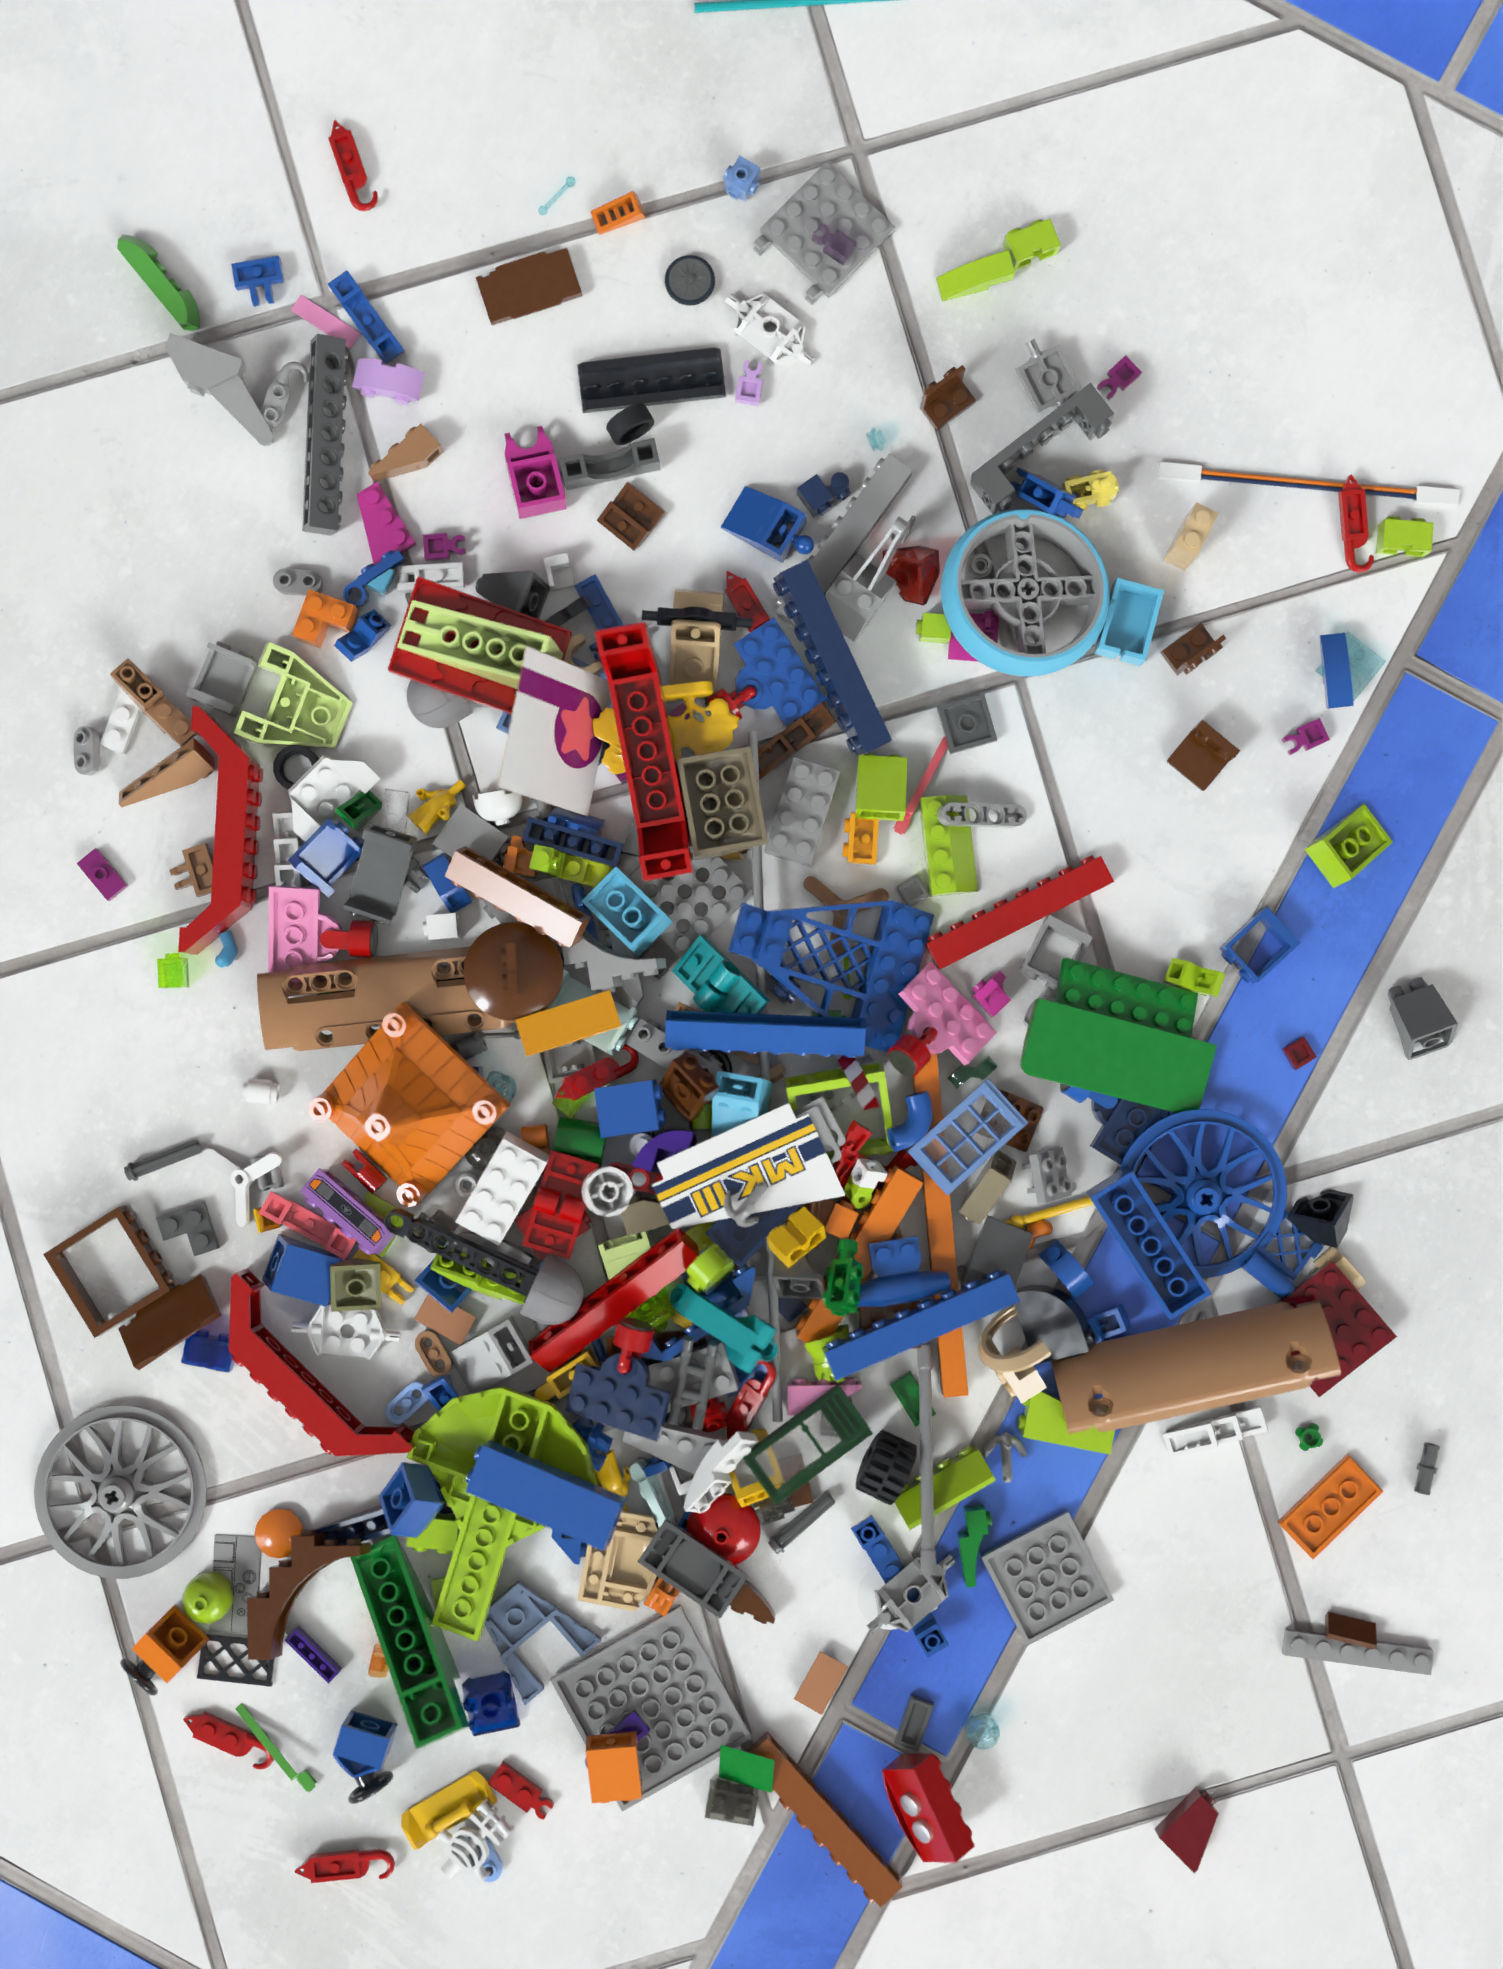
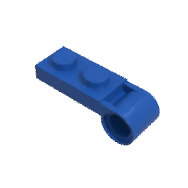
[343,550,406,607]

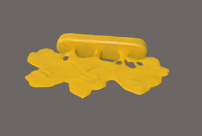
[592,681,739,774]

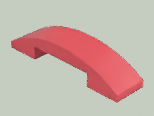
[259,1191,357,1260]

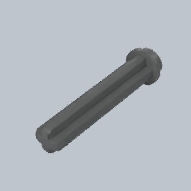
[124,1140,202,1181]
[768,1492,835,1554]

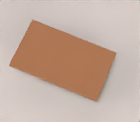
[414,1294,477,1345]
[794,1651,848,1715]

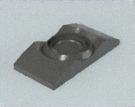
[638,1519,748,1619]

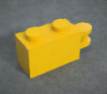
[535,1348,601,1401]

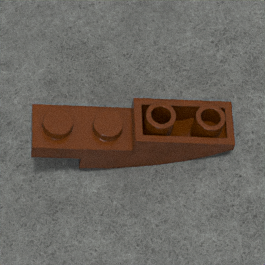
[730,1579,775,1624]

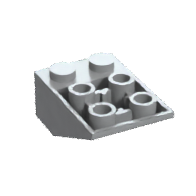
[448,1316,534,1394]

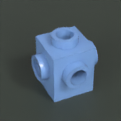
[723,155,760,202]

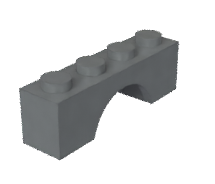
[559,438,661,490]

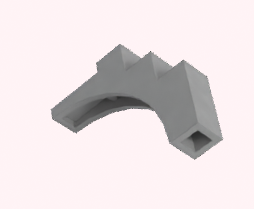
[530,878,667,993]

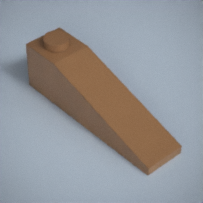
[118,738,214,807]

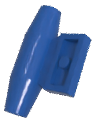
[858,1235,951,1307]

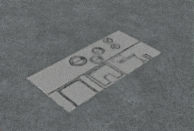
[209,1535,261,1633]

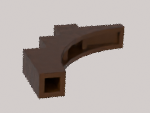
[247,1529,371,1660]

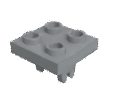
[544,1040,596,1084]
[1022,1147,1071,1204]

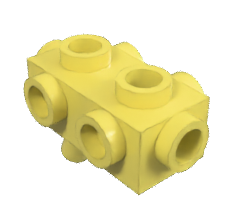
[1061,470,1119,511]

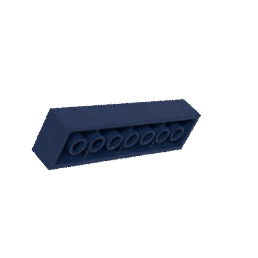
[773,559,892,756]

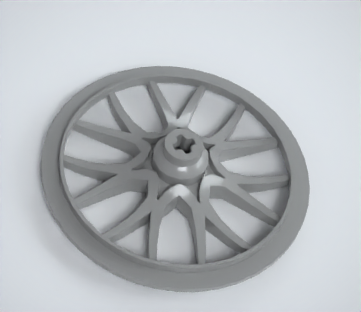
[34,1405,207,1579]

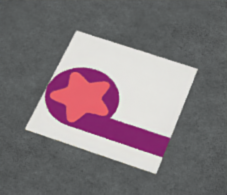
[498,646,611,816]

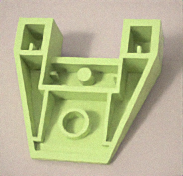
[231,642,352,748]

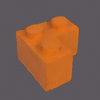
[292,589,360,648]
[804,1199,859,1239]

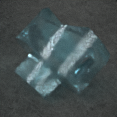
[486,1071,516,1103]
[965,1713,1000,1750]

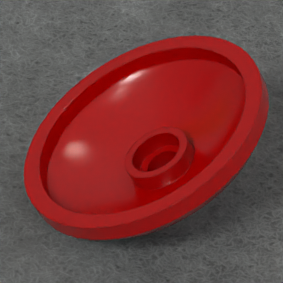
[687,1493,761,1565]

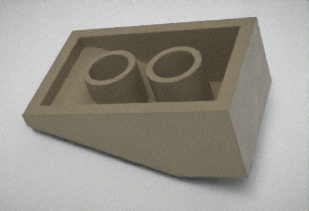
[621,1195,670,1236]

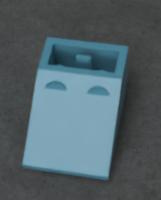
[712,1071,773,1138]

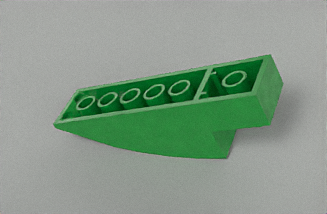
[350,1535,470,1749]

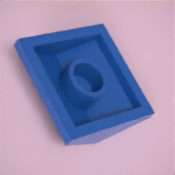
[414,1245,472,1313]

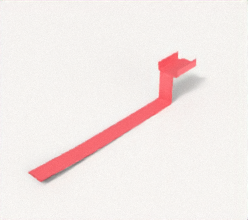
[893,737,948,835]

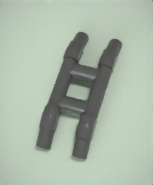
[668,1336,718,1430]

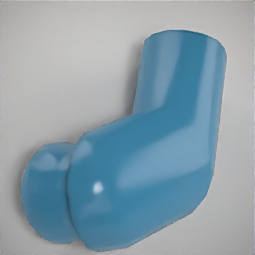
[215,931,238,968]

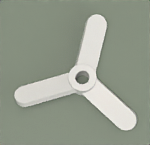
[202,1148,282,1227]

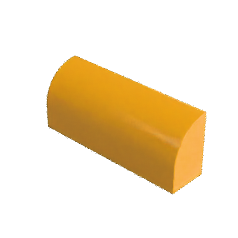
[515,990,622,1057]

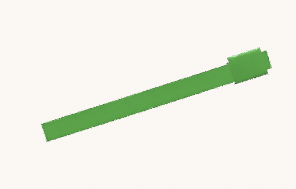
[236,1703,317,1792]

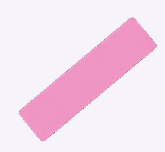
[291,295,361,349]

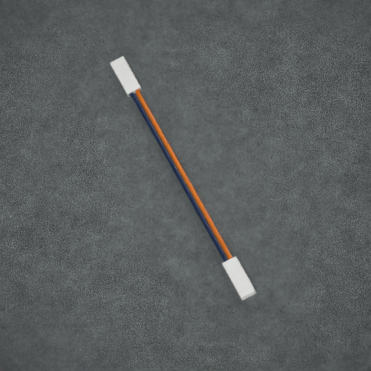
[1157,462,1460,507]

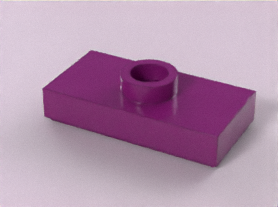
[76,848,128,901]

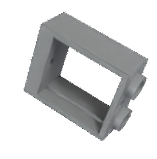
[1020,915,1093,991]

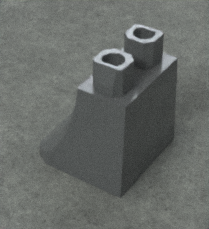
[1388,977,1458,1060]
[772,1223,827,1300]

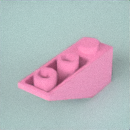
[787,1377,862,1416]

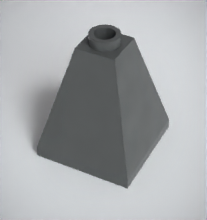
[475,571,550,619]

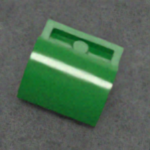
[553,1117,607,1168]

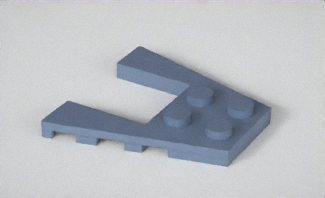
[485,1580,601,1705]

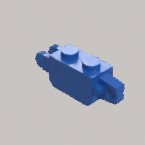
[1010,467,1084,518]

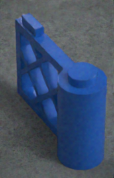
[1240,1210,1323,1298]

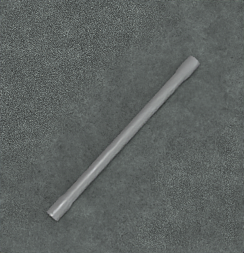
[917,1345,936,1575]

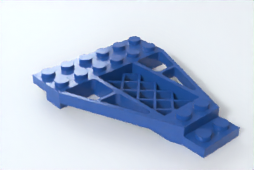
[728,900,934,1053]

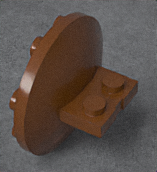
[464,922,563,1021]

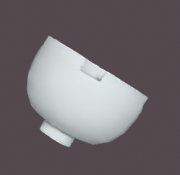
[472,789,522,825]
[581,1166,633,1217]

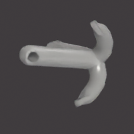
[724,1182,768,1227]
[984,1432,1027,1483]

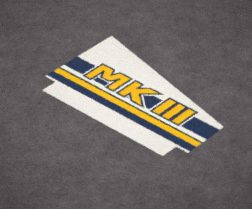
[652,1103,845,1229]

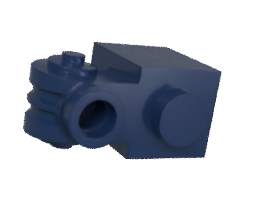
[797,472,852,518]
[767,975,801,1004]

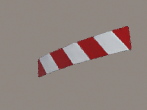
[834,1055,880,1110]

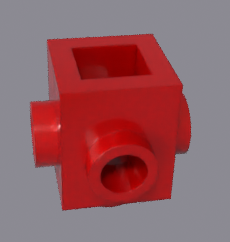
[689,1397,729,1433]

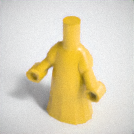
[407,779,466,835]
[594,1449,631,1511]

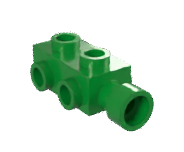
[822,1239,863,1316]

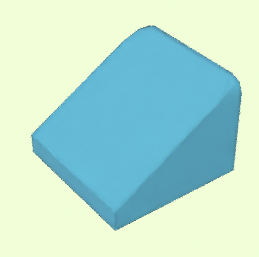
[367,569,395,596]

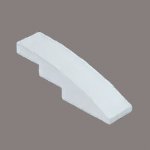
[272,811,304,887]
[1163,1406,1268,1458]

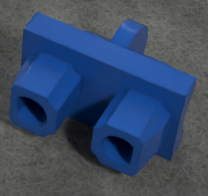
[578,1423,613,1471]

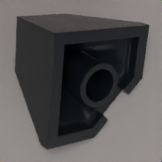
[1288,1189,1354,1248]

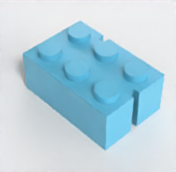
[1094,578,1164,666]

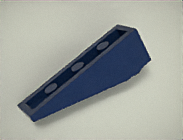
[316,1505,390,1543]

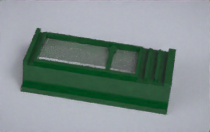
[743,1384,873,1505]

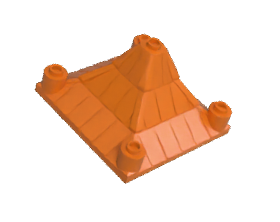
[309,1001,511,1207]

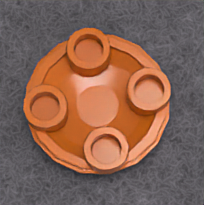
[255,1509,303,1559]

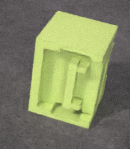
[598,1230,653,1280]

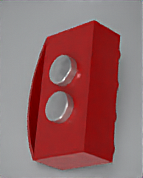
[882,1753,975,1863]

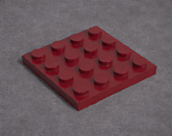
[1276,1260,1397,1398]

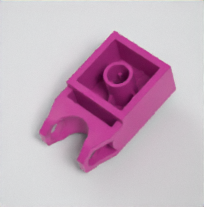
[504,426,566,519]

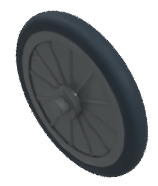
[665,255,715,306]

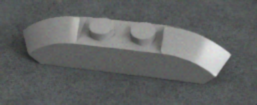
[598,918,644,1009]

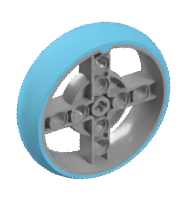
[941,509,1110,677]

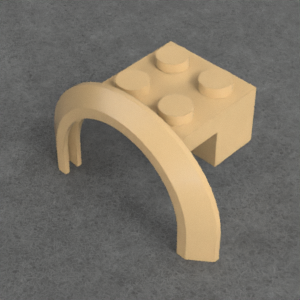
[978,1305,1051,1403]

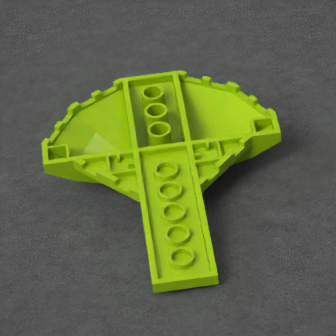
[406,1386,598,1642]

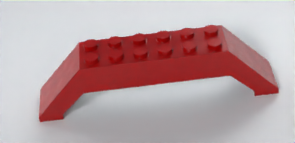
[595,622,693,881]
[178,706,263,955]
[229,1268,416,1456]

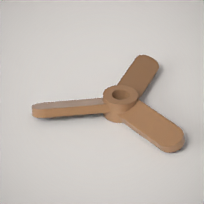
[803,876,889,956]

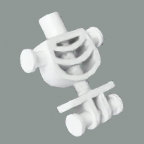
[436,1798,515,1883]

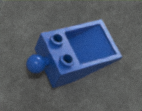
[721,486,814,563]

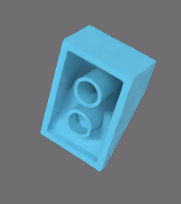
[582,866,673,957]

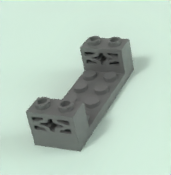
[970,382,1115,514]

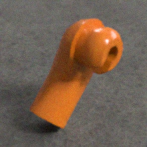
[1026,1220,1053,1250]

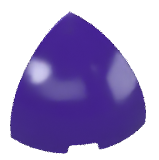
[632,1131,697,1174]

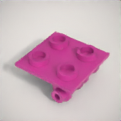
[948,611,999,662]

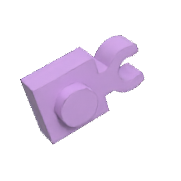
[735,360,763,406]

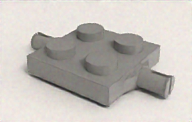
[1015,338,1081,413]

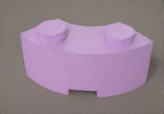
[352,358,425,405]

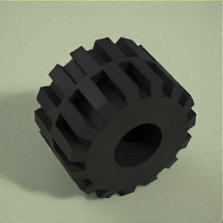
[856,1430,917,1505]

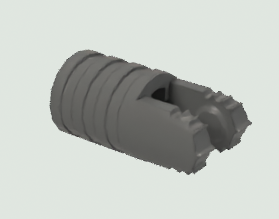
[449,1033,488,1060]

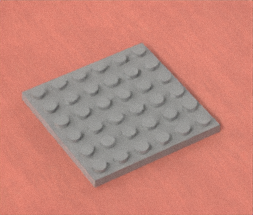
[550,1605,752,1811]

